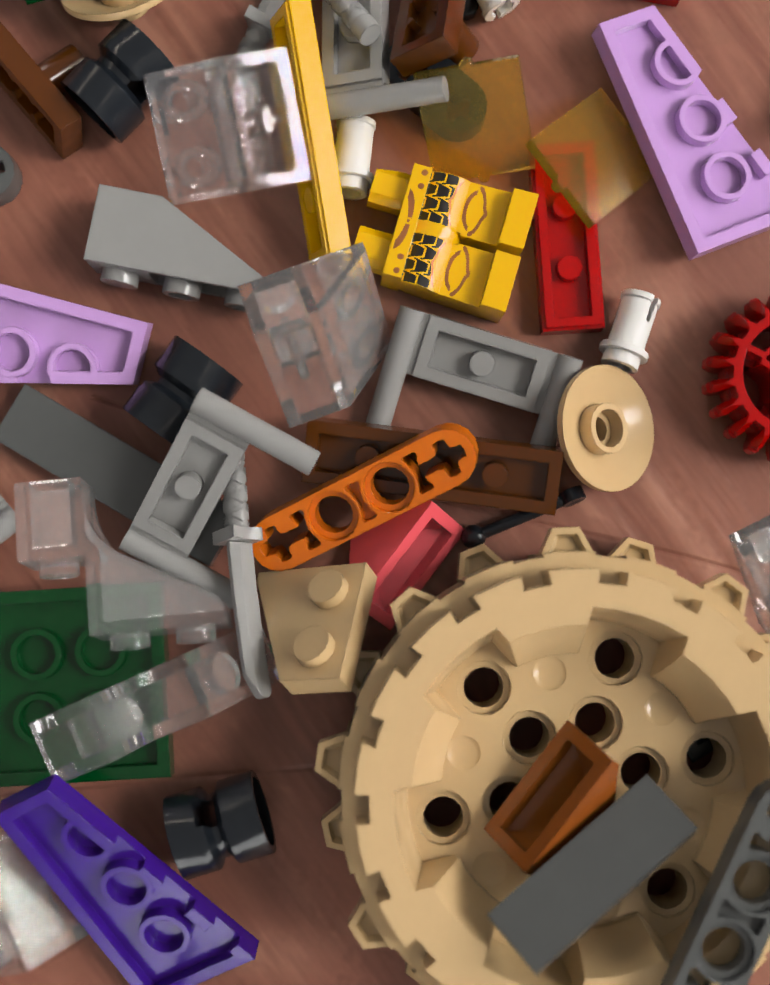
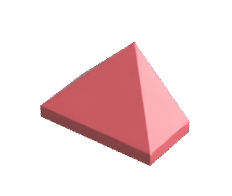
[349,500,464,630]

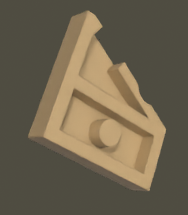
[257,562,377,695]

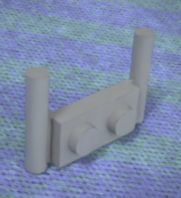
[322,0,449,120]
[365,305,583,447]
[118,387,321,609]

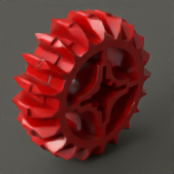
[701,296,770,462]

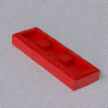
[527,143,605,336]

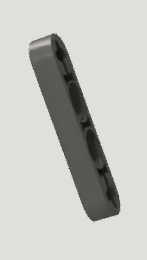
[660,779,770,985]

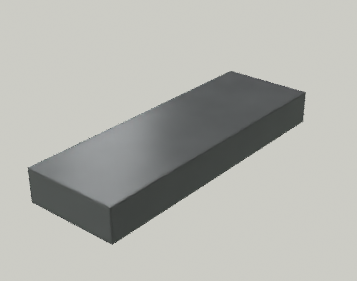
[487,774,698,977]

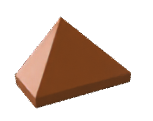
[484,720,619,876]

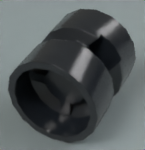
[60,19,182,143]
[122,335,243,444]
[163,770,276,880]

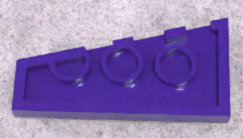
[0,773,259,985]

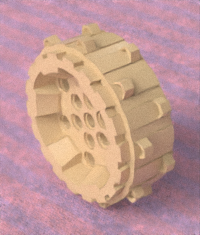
[315,527,770,985]

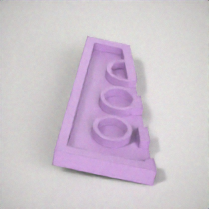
[591,5,770,261]
[0,283,153,385]

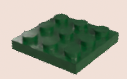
[0,583,175,787]

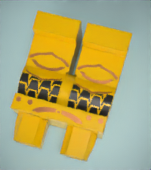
[351,163,539,323]

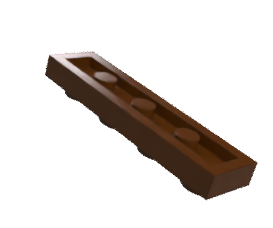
[301,416,564,516]

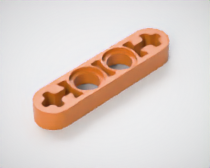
[252,423,479,571]

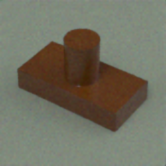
[390,0,479,77]
[0,22,84,160]

